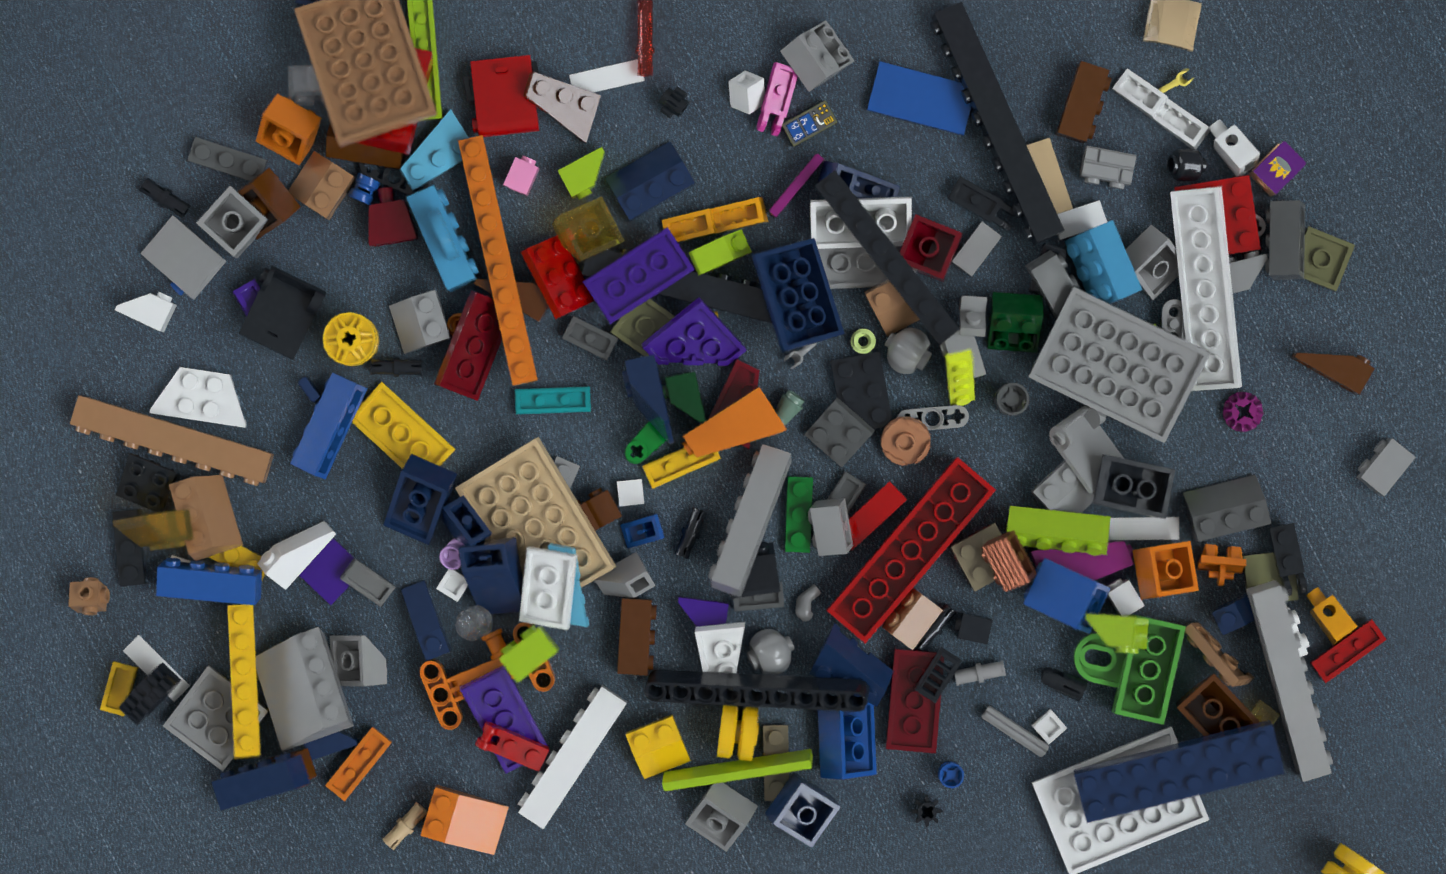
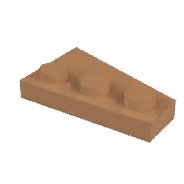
[1185,622,1254,687]

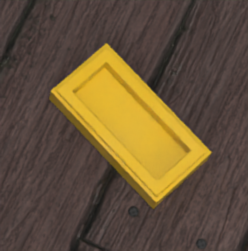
[100,661,139,716]

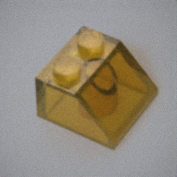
[552,196,624,262]

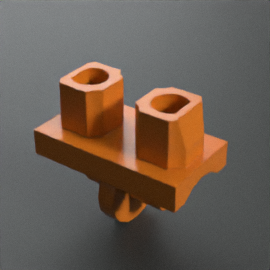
[1197,544,1246,586]

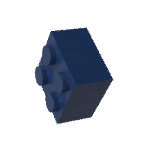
[765,772,840,848]

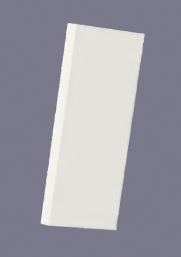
[810,197,912,249]

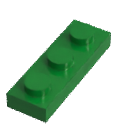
[785,477,813,553]

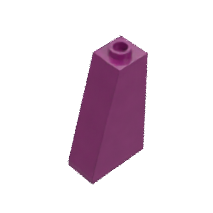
[1029,540,1134,580]

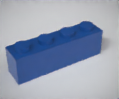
[290,372,368,479]
[156,558,262,605]

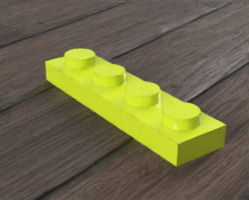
[946,349,975,406]

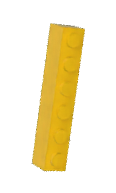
[227,605,260,759]

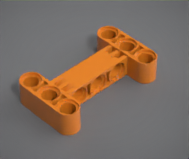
[420,622,555,730]

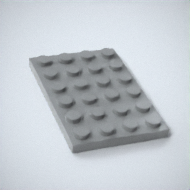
[1028,286,1210,443]

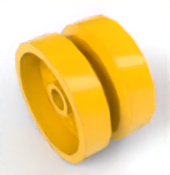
[717,705,759,762]
[1321,843,1386,874]

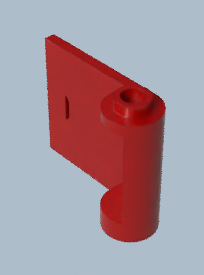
[470,55,539,137]

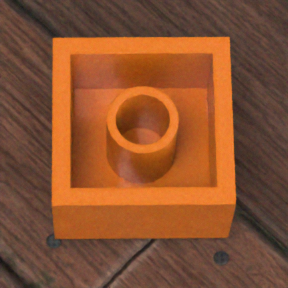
[256,94,321,166]
[1132,541,1199,600]

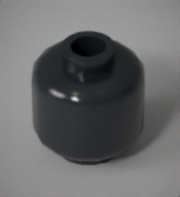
[1167,149,1206,181]

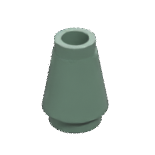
[775,390,805,426]

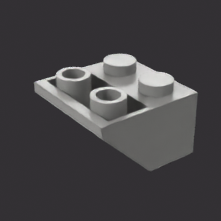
[780,20,854,92]

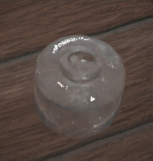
[455,605,493,641]

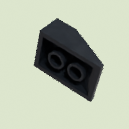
[1093,454,1176,519]

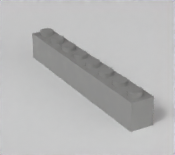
[1246,580,1333,782]

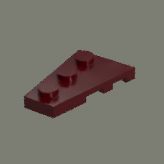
[708,360,760,449]

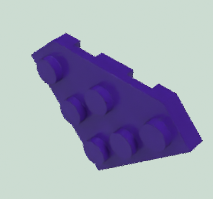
[641,297,747,366]

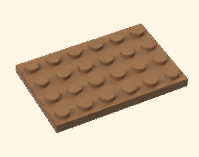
[294,0,437,147]

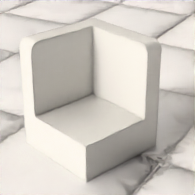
[728,71,765,114]

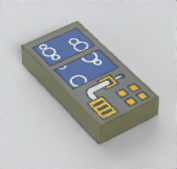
[782,100,837,147]

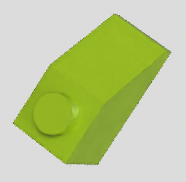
[558,147,605,200]
[689,229,752,275]

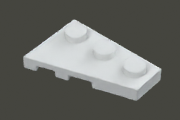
[695,622,745,691]

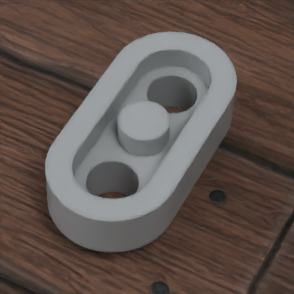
[1161,299,1185,340]

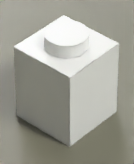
[1107,578,1145,616]

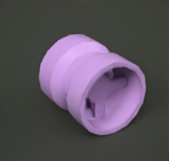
[440,538,464,570]

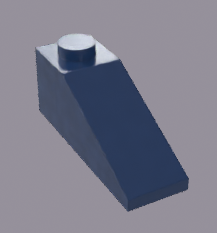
[817,161,900,199]
[401,580,452,661]

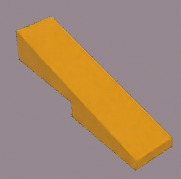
[661,197,768,242]

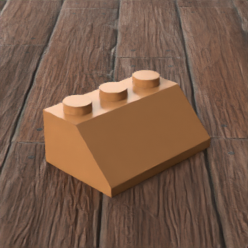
[169,475,243,561]

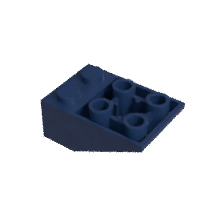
[458,537,523,615]

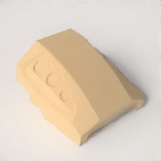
[1143,0,1202,52]

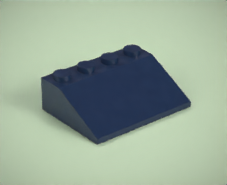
[752,238,844,352]

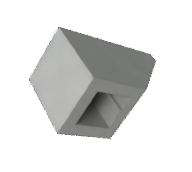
[1229,251,1268,293]
[595,552,656,598]

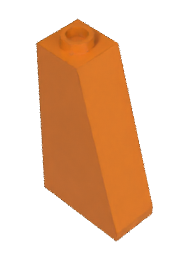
[682,387,787,457]

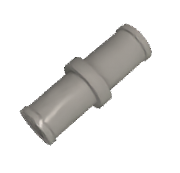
[954,660,1006,686]

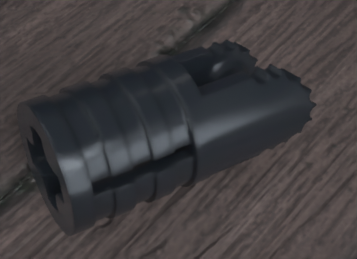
[1041,667,1088,702]

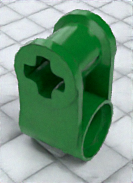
[625,422,666,464]

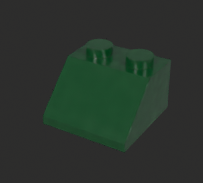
[661,372,706,423]

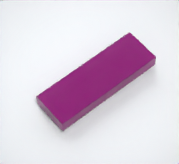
[769,154,824,219]

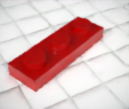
[1309,619,1387,683]

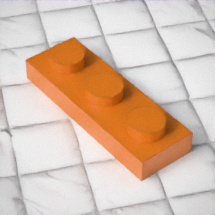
[325,727,392,801]

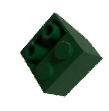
[987,292,1043,353]

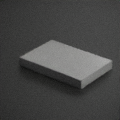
[141,215,226,299]

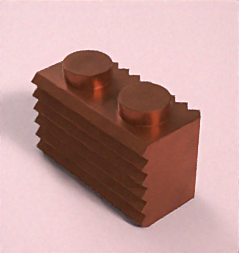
[981,530,1036,592]

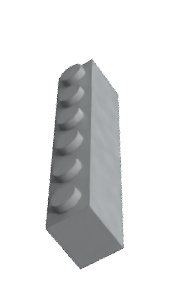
[708,444,792,597]

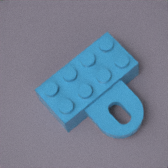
[406,185,480,292]

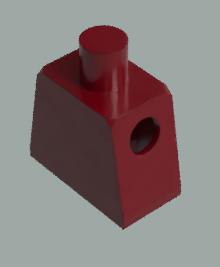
[369,187,418,247]

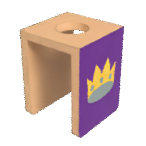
[1248,141,1306,197]

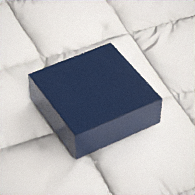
[298,376,321,402]

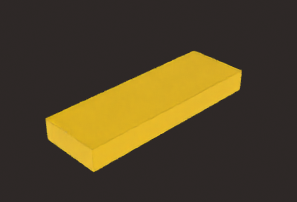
[642,448,721,489]

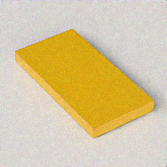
[352,382,456,469]

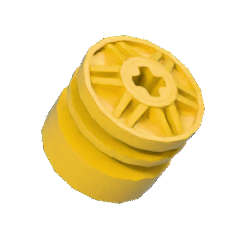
[323,312,380,366]

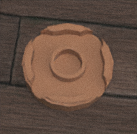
[881,417,931,466]

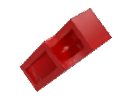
[849,481,907,551]

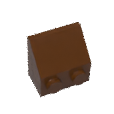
[237,167,301,240]

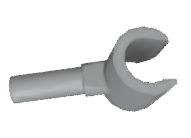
[784,343,817,369]

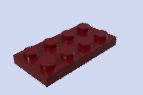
[434,290,502,401]
[886,649,944,753]

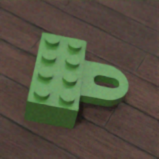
[1073,614,1186,725]

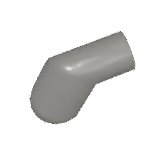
[795,584,822,622]

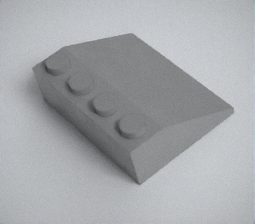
[255,627,354,751]

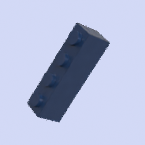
[211,753,310,810]

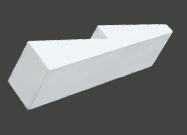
[1112,68,1210,149]

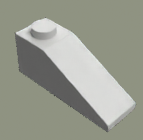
[257,521,336,590]

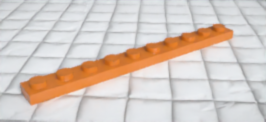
[458,135,538,386]

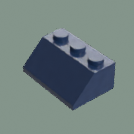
[605,141,695,222]

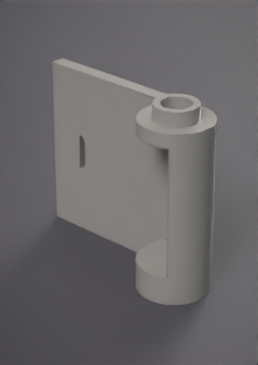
[1049,405,1124,494]

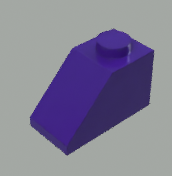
[678,596,729,627]

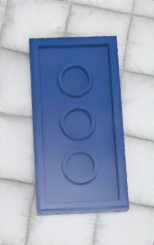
[867,61,971,136]

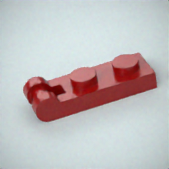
[475,721,549,772]

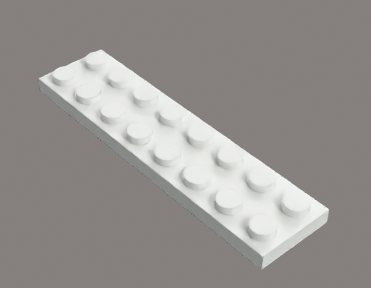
[1170,186,1242,391]

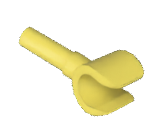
[1159,68,1194,93]

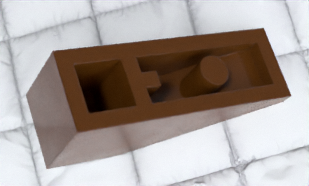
[474,279,549,322]
[1290,353,1375,395]

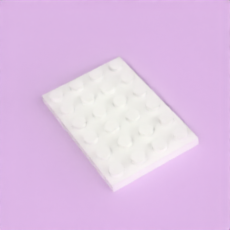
[1031,726,1209,874]

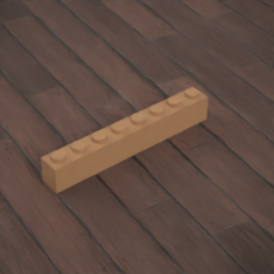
[70,395,274,486]

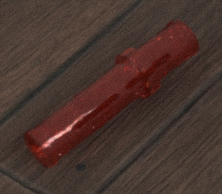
[635,0,655,77]

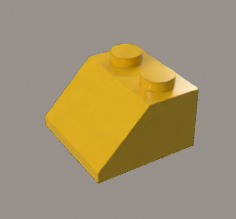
[625,714,691,779]

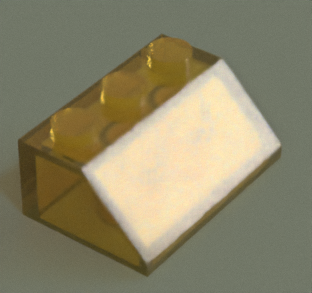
[113,509,194,551]

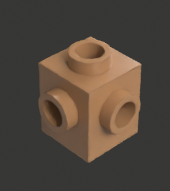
[69,578,110,616]

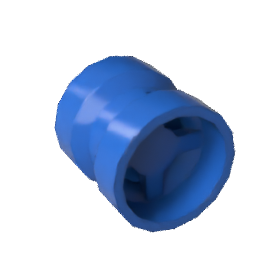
[348,173,380,205]
[938,761,964,788]

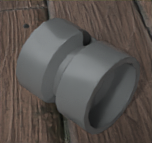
[994,383,1029,416]

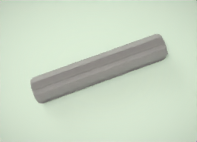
[982,706,1049,757]

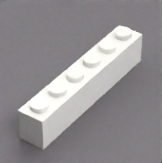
[517,685,627,829]

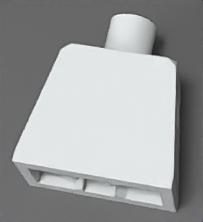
[1209,119,1260,177]

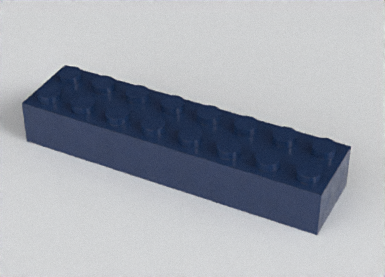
[1074,720,1285,823]

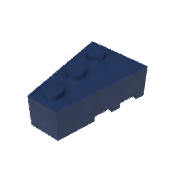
[809,623,894,707]

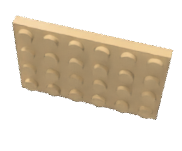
[455,437,617,588]

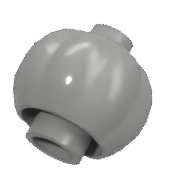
[885,328,932,374]
[746,629,795,675]

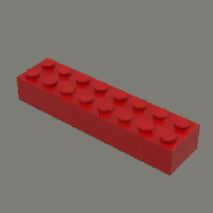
[826,457,996,643]

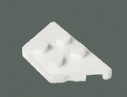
[150,367,247,428]

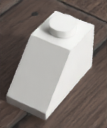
[115,292,177,332]

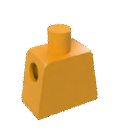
[1306,587,1357,645]

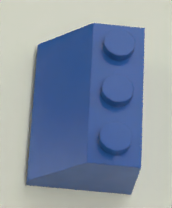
[818,702,877,779]

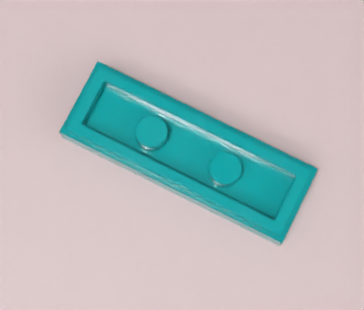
[515,387,591,414]

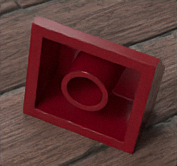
[900,214,962,282]

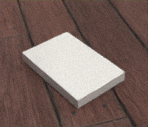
[519,546,577,630]

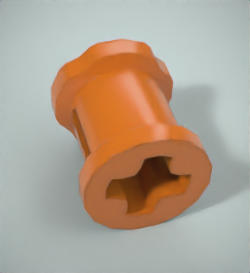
[481,628,507,660]

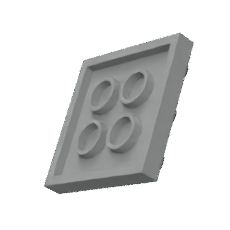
[163,665,269,771]

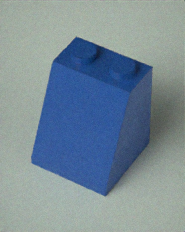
[1023,558,1111,634]

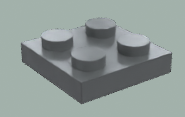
[804,397,875,468]

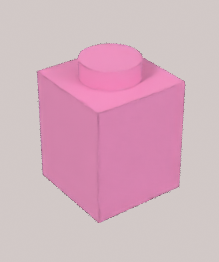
[503,156,539,197]

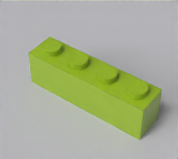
[1007,506,1111,556]

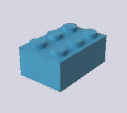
[1065,220,1142,304]

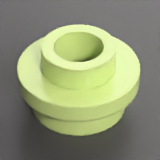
[851,329,876,354]

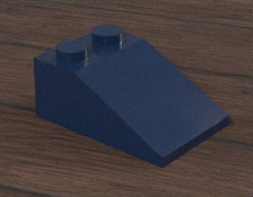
[622,355,674,444]
[383,454,457,545]

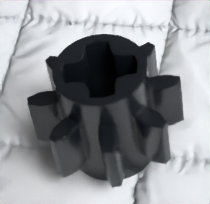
[658,86,689,118]
[911,795,943,827]

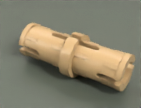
[382,802,427,850]

